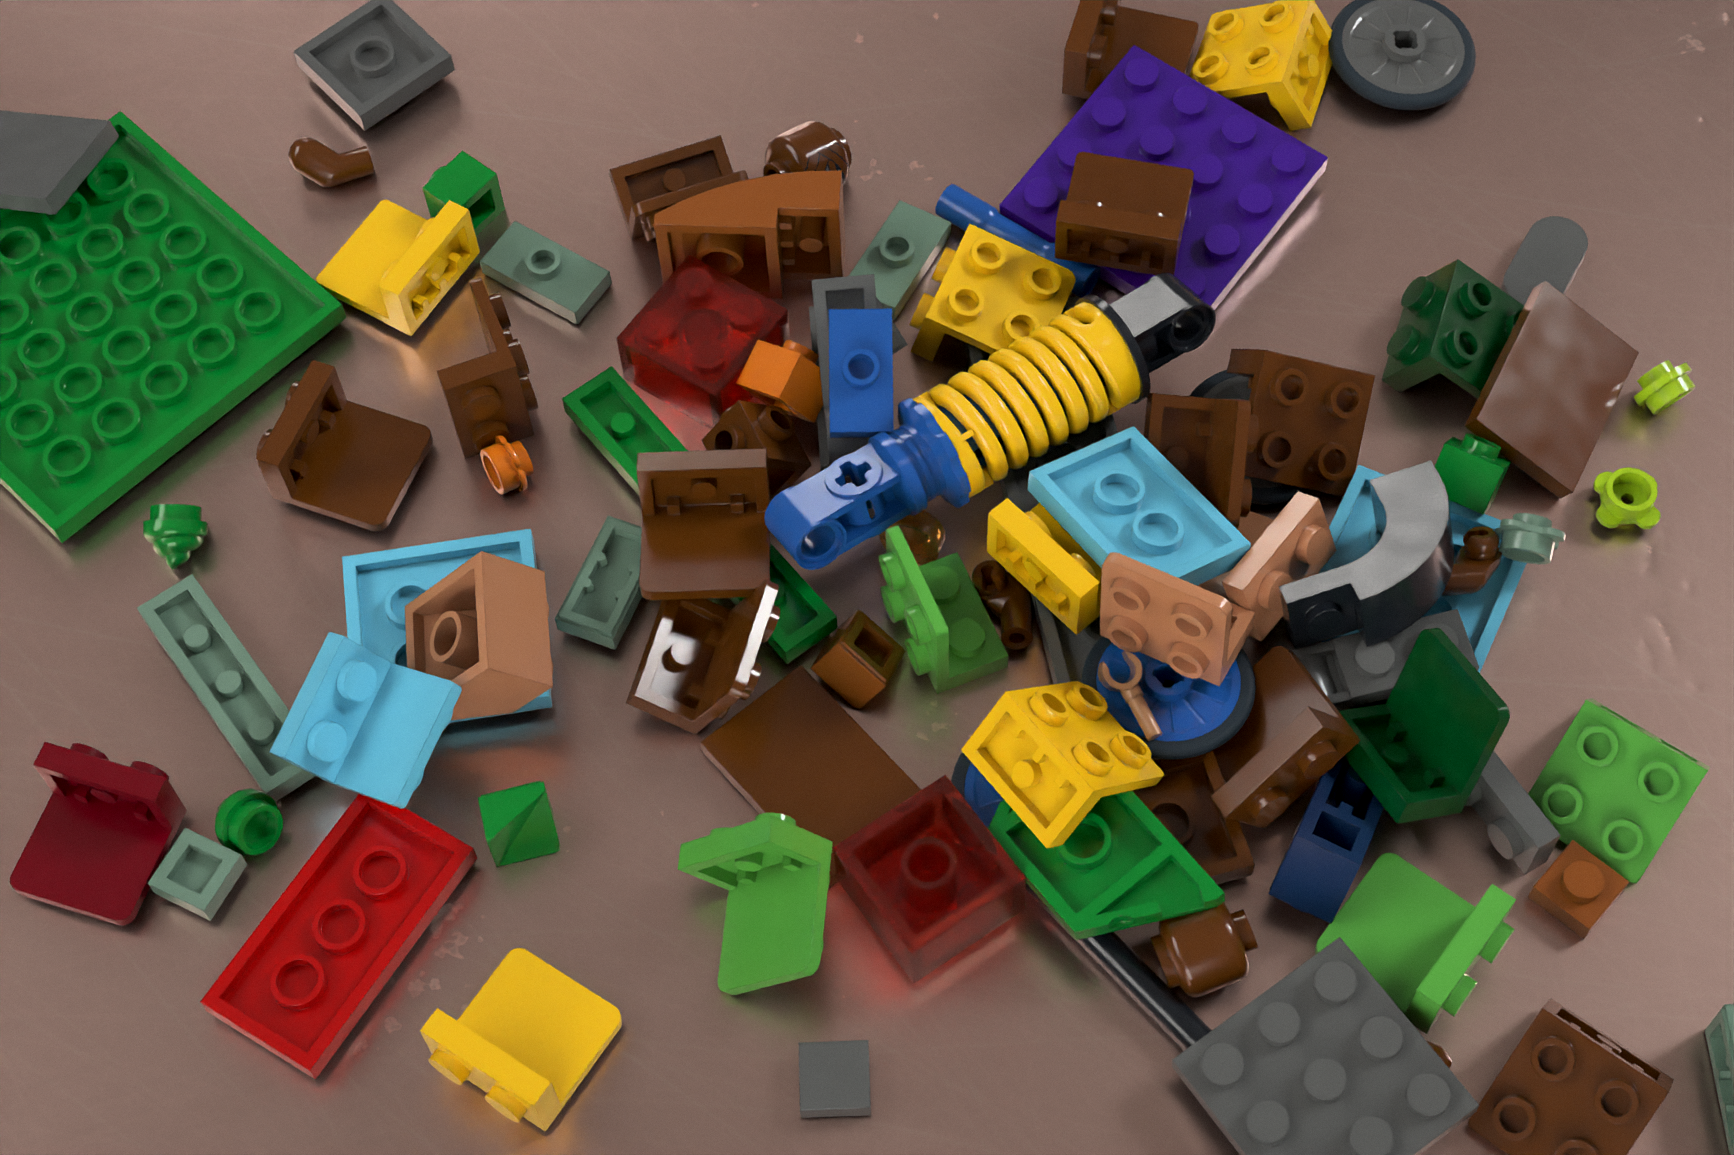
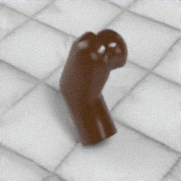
[288,137,376,187]
[1441,526,1502,596]
[972,560,1033,650]

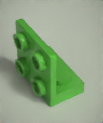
[879,525,1008,694]
[1528,698,1710,883]

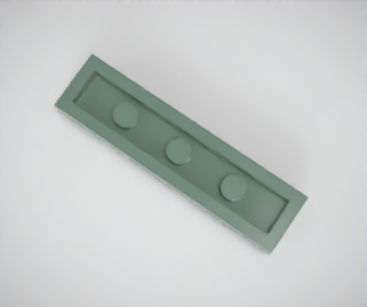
[137,574,315,802]

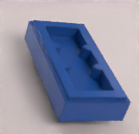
[828,308,894,438]

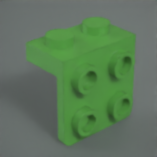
[678,813,833,995]
[1315,853,1516,1034]

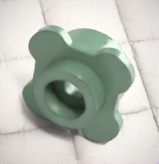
[1495,513,1565,564]

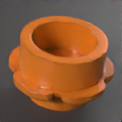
[480,435,534,495]

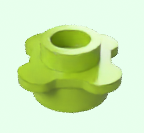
[1593,467,1661,529]

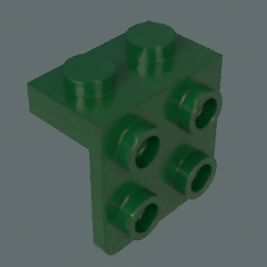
[1382,259,1524,399]
[1339,628,1510,824]

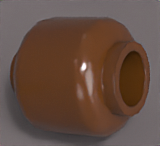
[1150,902,1258,997]

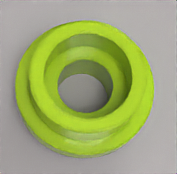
[1634,360,1696,415]

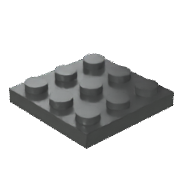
[1172,937,1479,1155]

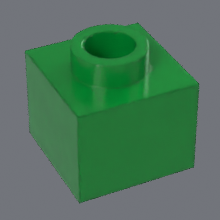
[422,150,505,236]
[1435,433,1511,515]

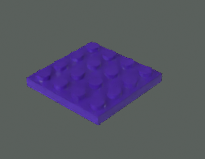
[1000,45,1328,311]

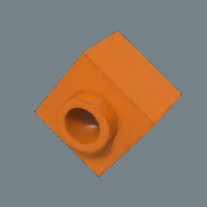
[736,340,823,423]

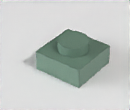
[148,828,247,921]

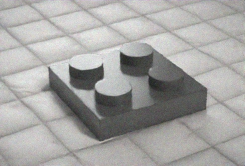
[293,0,455,131]

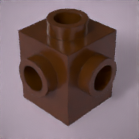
[702,400,812,502]

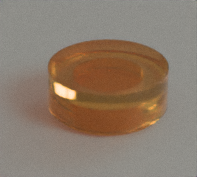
[879,511,946,565]

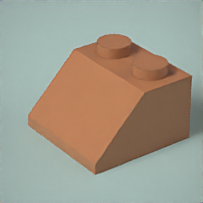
[405,551,553,721]

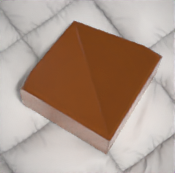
[810,609,906,709]

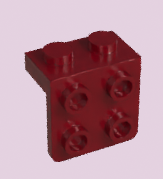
[10,742,187,926]

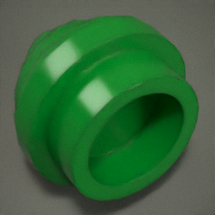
[143,504,208,569]
[215,788,283,855]

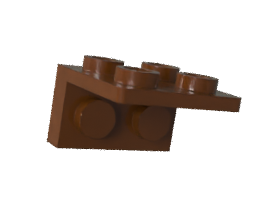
[1062,0,1199,99]
[1055,152,1194,275]
[1227,349,1375,497]
[1468,998,1674,1155]

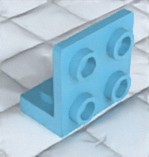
[270,632,462,809]

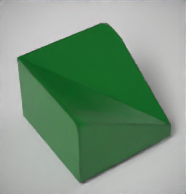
[478,781,560,867]

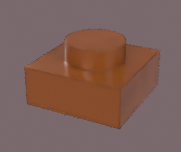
[1528,840,1629,939]

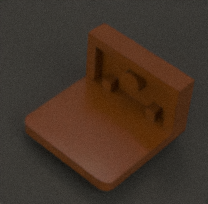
[609,135,749,243]
[437,276,539,459]
[256,360,433,531]
[1143,393,1259,529]
[637,448,770,600]
[626,580,780,734]
[1211,646,1361,829]

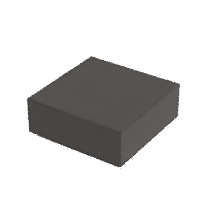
[799,1040,871,1118]

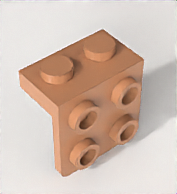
[1197,491,1337,641]
[1100,552,1255,687]

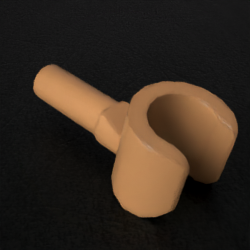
[1098,651,1162,741]

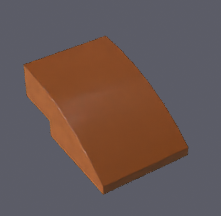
[654,171,846,299]

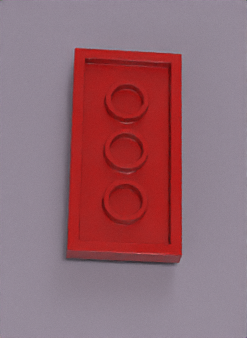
[200,794,477,1080]

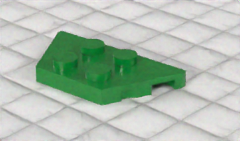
[987,791,1225,940]

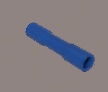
[935,184,1100,298]

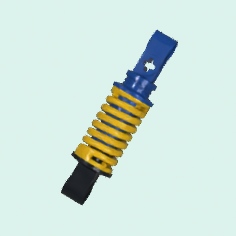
[764,273,1216,570]

